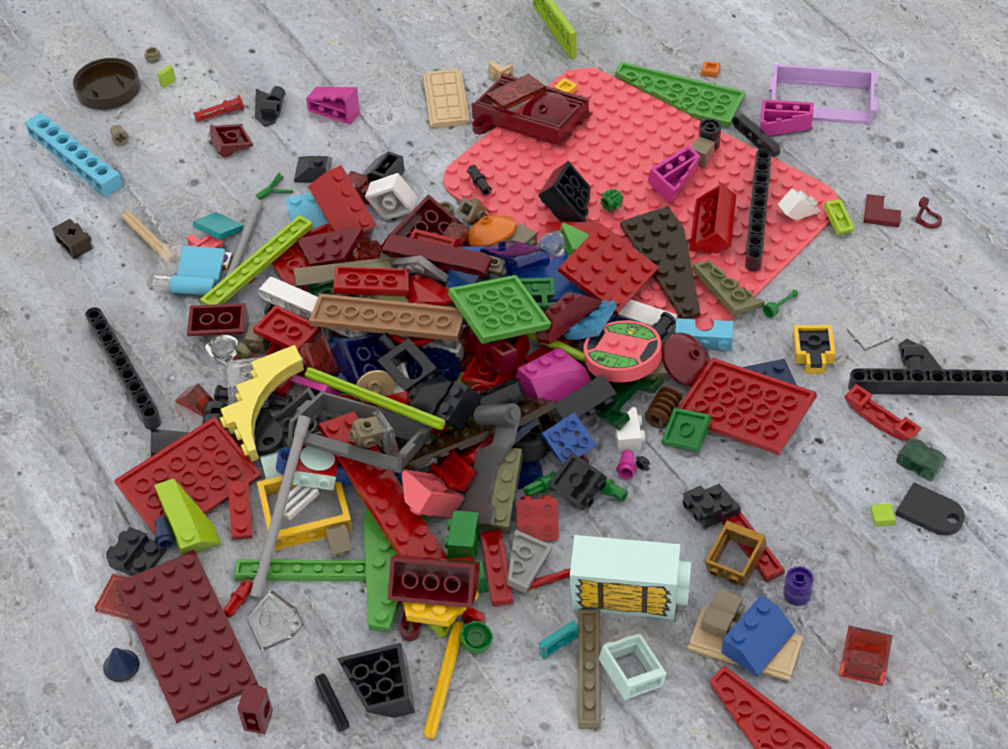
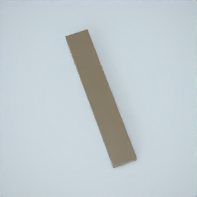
[293,257,396,288]
[578,610,601,729]

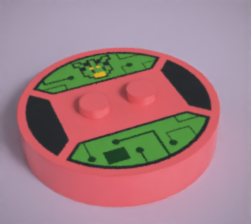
[584,320,662,382]

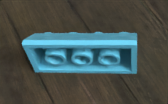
[285,183,355,230]

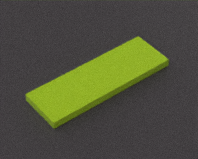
[533,0,577,59]

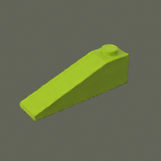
[154,479,221,555]

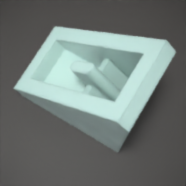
[260,451,283,479]

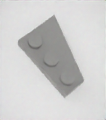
[392,256,449,282]
[507,530,552,593]

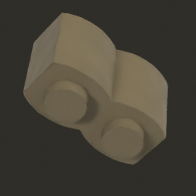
[701,588,745,638]

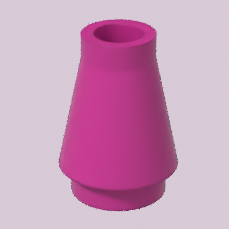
[616,450,637,479]

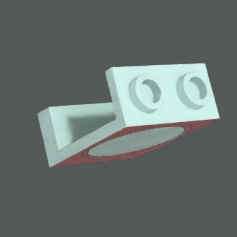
[293,445,338,490]

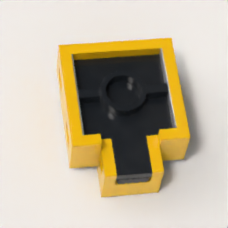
[792,325,836,374]

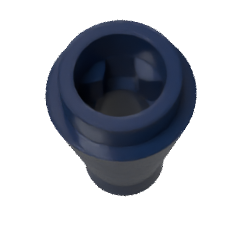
[155,517,175,549]

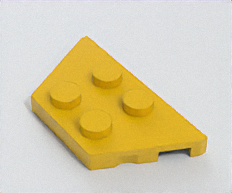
[403,590,479,627]

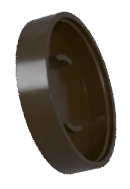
[73,58,140,110]

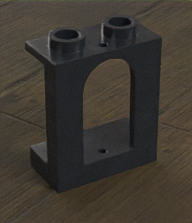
[378,338,439,392]

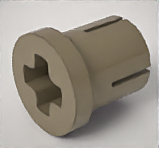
[110,125,129,146]

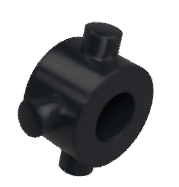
[636,456,650,471]

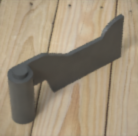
[462,403,521,525]

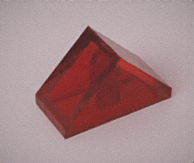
[175,383,214,417]

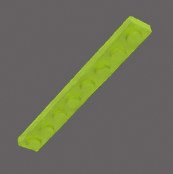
[200,215,313,305]

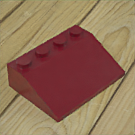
[381,194,468,247]

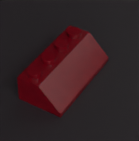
[388,554,480,608]

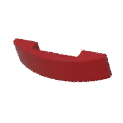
[844,384,922,442]

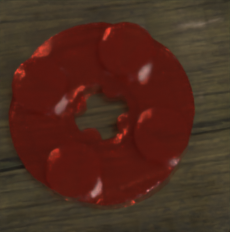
[350,235,382,262]

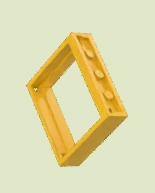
[257,476,353,551]

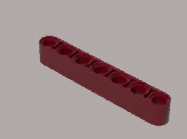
[381,234,493,277]

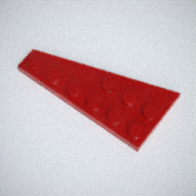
[710,665,831,749]

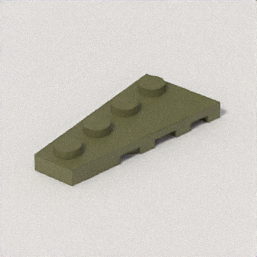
[692,260,765,316]

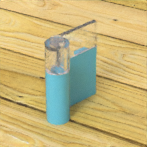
[147,244,225,296]

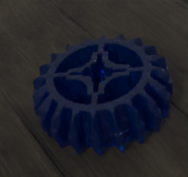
[409,346,462,381]

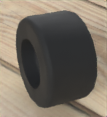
[511,432,547,463]

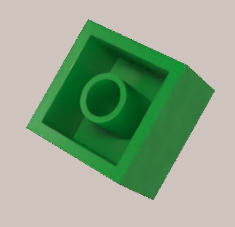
[445,511,480,562]

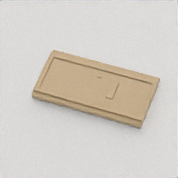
[423,69,470,128]
[687,606,804,682]

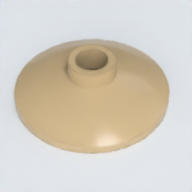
[357,370,395,402]

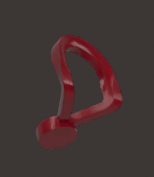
[916,196,942,229]

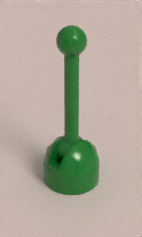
[762,289,798,318]

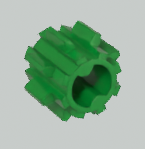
[600,188,624,211]

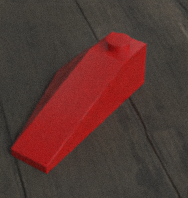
[406,274,454,306]

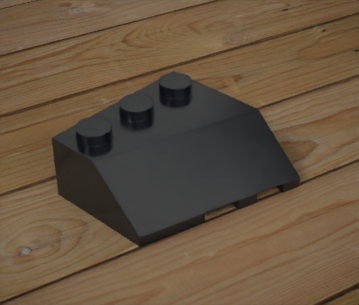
[538,160,591,222]
[337,643,415,718]

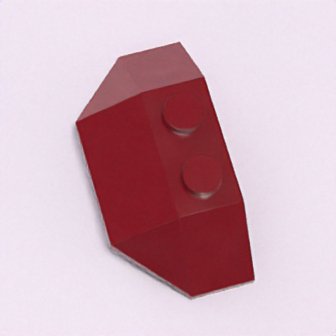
[536,292,602,344]

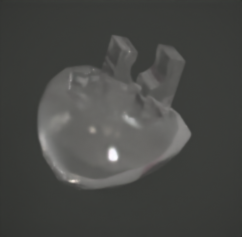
[537,231,566,259]
[205,335,238,365]

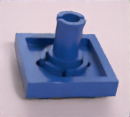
[541,412,597,465]

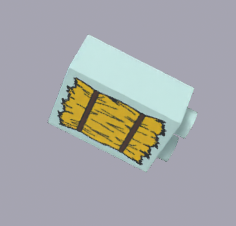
[570,535,691,620]

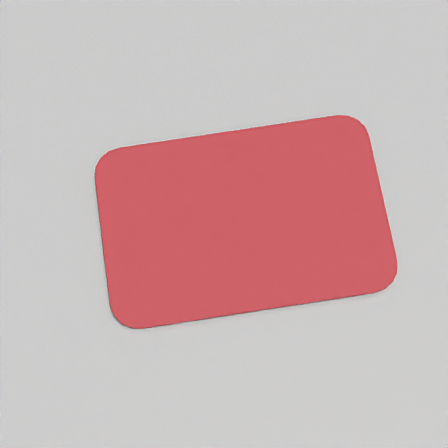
[443,67,839,331]

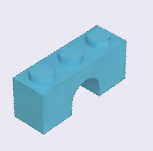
[675,318,733,351]

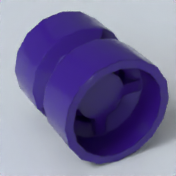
[783,566,814,606]

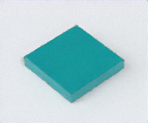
[193,212,243,240]

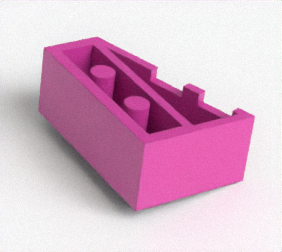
[306,87,360,124]
[760,99,814,136]
[648,145,700,204]

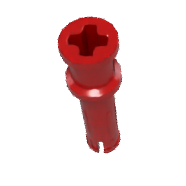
[193,95,244,122]

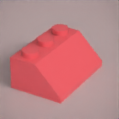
[402,469,464,518]

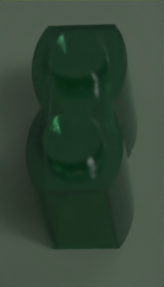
[896,438,946,481]

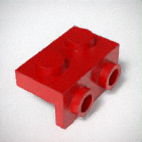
[431,450,477,492]

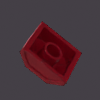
[210,124,253,157]

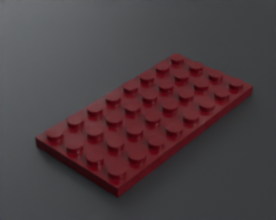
[115,550,258,724]

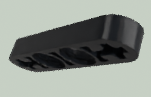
[732,113,780,158]

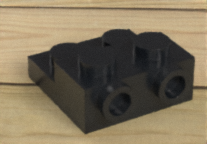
[548,452,607,511]
[682,484,741,529]
[106,527,167,576]

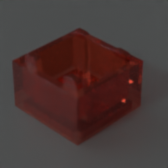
[839,625,893,686]

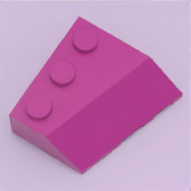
[516,347,591,403]

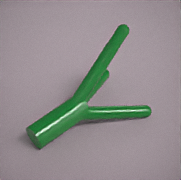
[255,172,293,199]

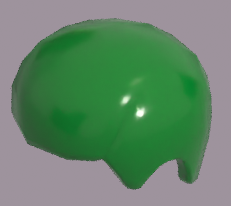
[460,621,493,654]

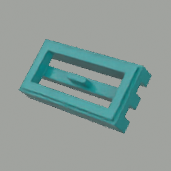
[538,620,578,659]

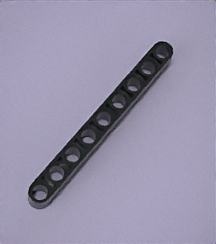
[745,149,772,272]
[85,307,161,430]
[848,368,1008,396]

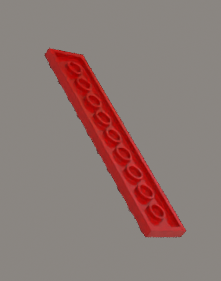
[318,411,448,559]

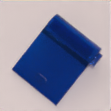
[480,240,550,276]

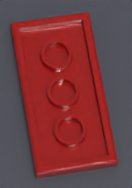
[333,266,409,296]

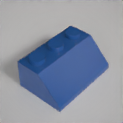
[721,595,795,677]

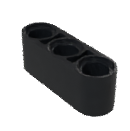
[473,378,526,415]

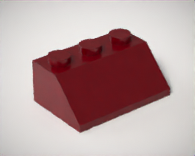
[187,303,249,336]

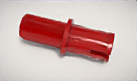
[223,579,253,618]

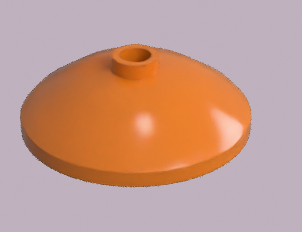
[465,215,517,247]

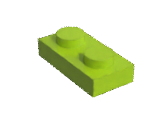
[823,199,855,235]

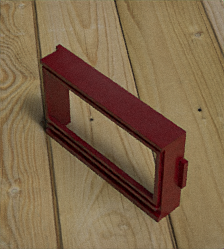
[471,74,592,146]

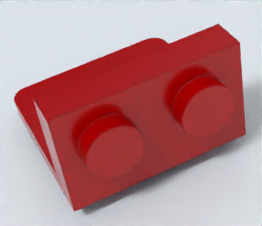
[516,496,559,541]

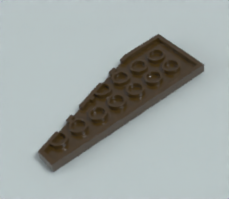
[620,206,700,319]
[403,396,556,470]

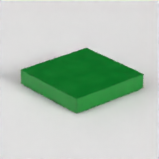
[661,407,712,453]

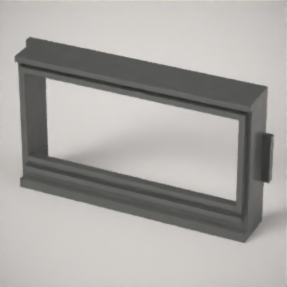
[288,391,433,473]

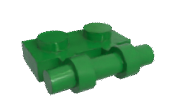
[519,277,555,311]

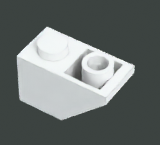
[778,189,821,220]
[615,407,645,452]

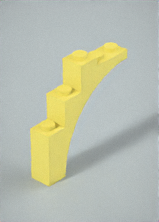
[220,345,304,462]

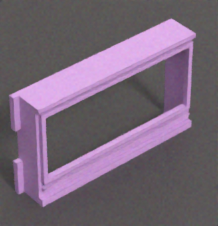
[769,64,878,124]

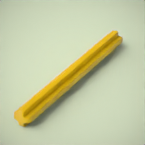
[423,621,464,739]

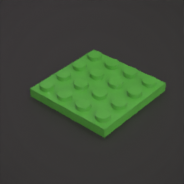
[448,275,551,344]

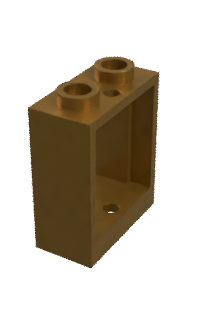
[705,521,767,587]

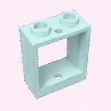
[599,633,667,700]

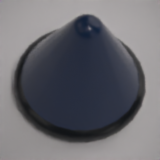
[103,648,140,682]

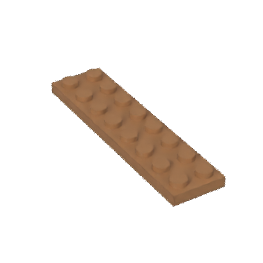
[309,294,465,342]

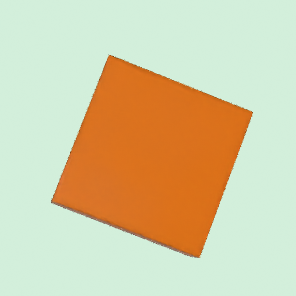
[701,61,721,78]

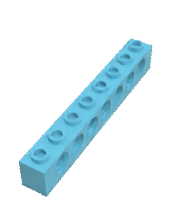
[24,113,122,197]

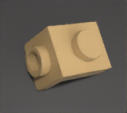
[488,60,514,81]

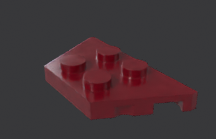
[297,227,364,266]

